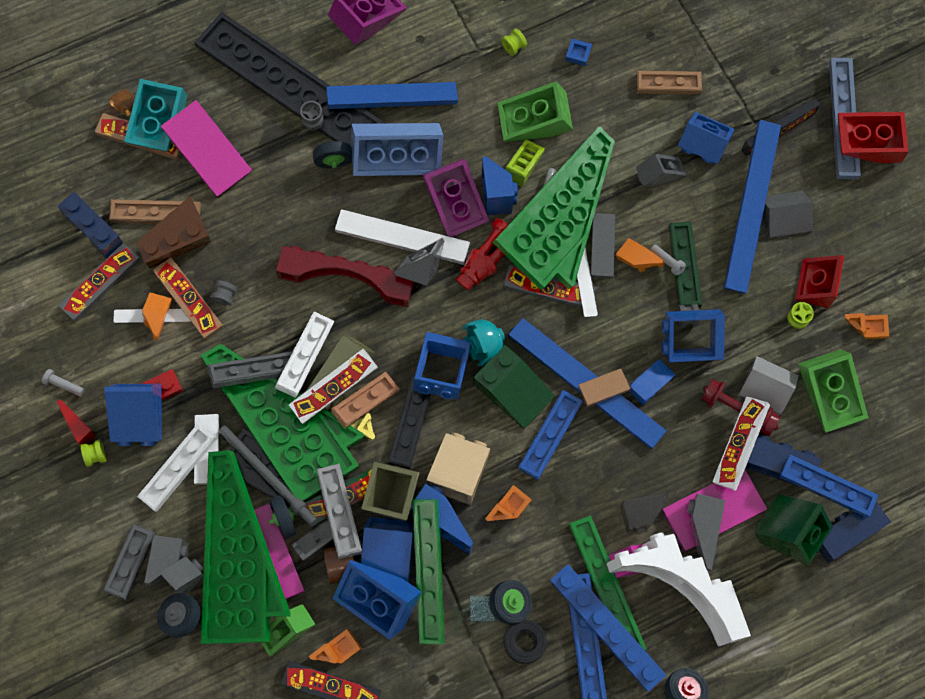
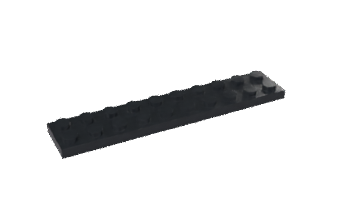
[194,12,386,146]

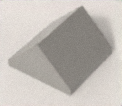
[738,356,799,416]

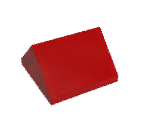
[795,255,844,309]

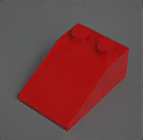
[838,112,909,163]

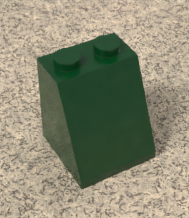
[754,494,833,566]

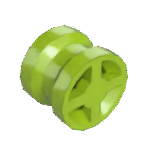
[501,28,527,56]
[787,302,814,329]
[81,439,106,467]

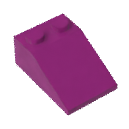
[328,0,407,45]
[421,158,489,237]

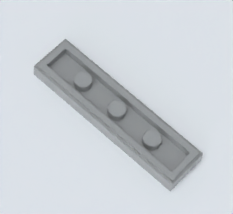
[316,464,362,560]

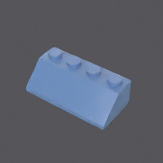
[351,123,443,176]

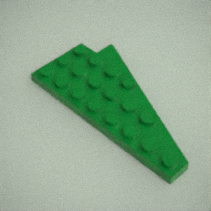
[492,126,615,290]
[201,344,365,502]
[201,450,291,644]

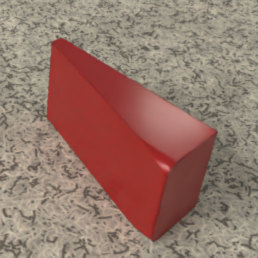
[57,400,96,446]

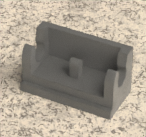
[291,518,334,565]

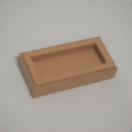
[578,368,630,407]

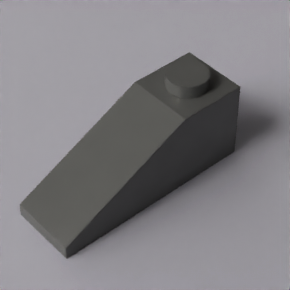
[687,493,725,573]

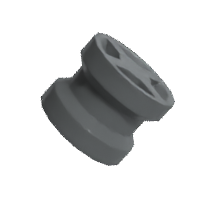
[210,280,237,306]
[677,304,700,327]

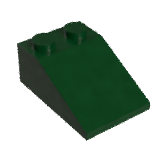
[473,345,555,430]

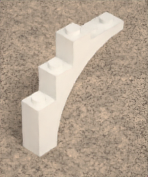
[607,532,751,647]

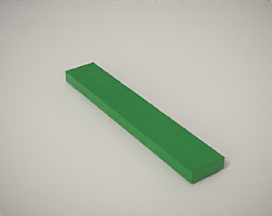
[413,499,445,645]
[568,515,647,650]

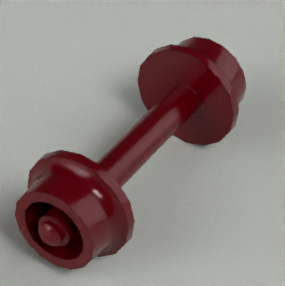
[701,379,780,437]

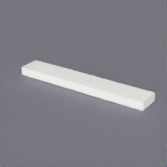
[335,209,470,265]

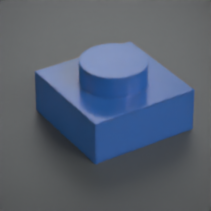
[565,39,592,66]

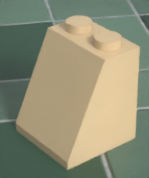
[426,433,490,506]

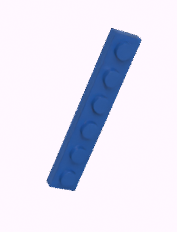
[550,565,666,692]

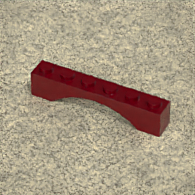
[276,246,415,308]

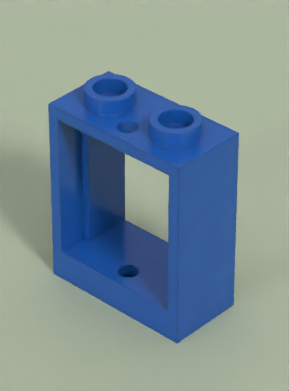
[662,309,725,362]
[413,332,471,400]

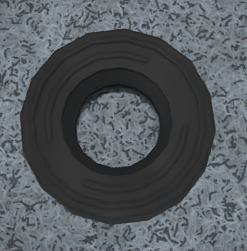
[503,619,547,664]

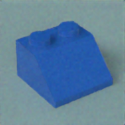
[678,112,735,164]
[481,156,518,215]

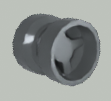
[300,101,324,130]

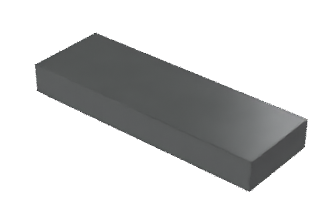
[590,213,615,279]
[103,524,156,600]

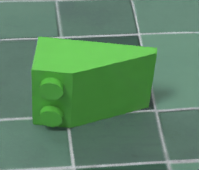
[498,81,573,142]
[799,349,868,433]

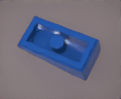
[628,359,675,406]

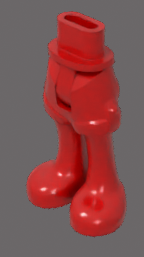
[455,218,508,291]

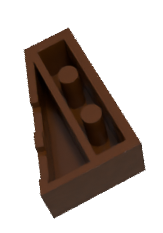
[136,196,211,269]

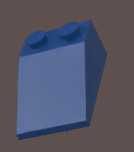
[410,484,473,555]
[332,560,421,640]

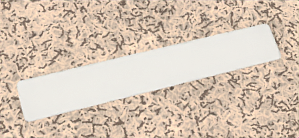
[577,248,598,317]
[113,309,191,323]

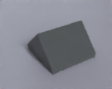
[763,191,813,239]
[395,238,445,285]

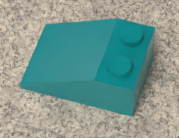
[124,79,188,152]

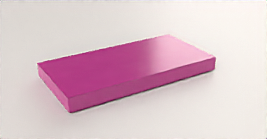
[161,100,252,197]
[661,470,767,552]
[254,504,305,600]

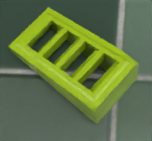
[505,139,545,187]

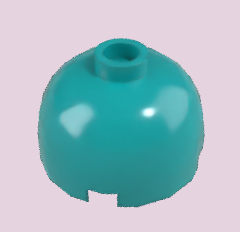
[462,319,505,366]

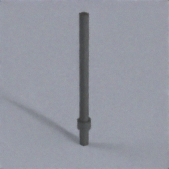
[219,426,318,526]

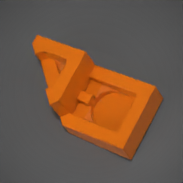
[616,238,665,272]
[142,293,172,341]
[845,313,889,339]
[485,485,532,521]
[309,629,363,663]

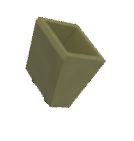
[361,462,419,522]

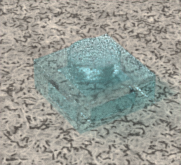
[470,596,495,622]

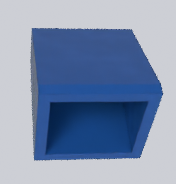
[104,384,162,446]
[361,516,414,583]

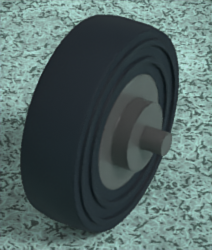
[157,593,200,638]

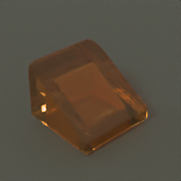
[108,88,135,117]

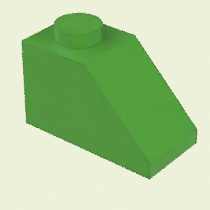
[262,604,315,656]

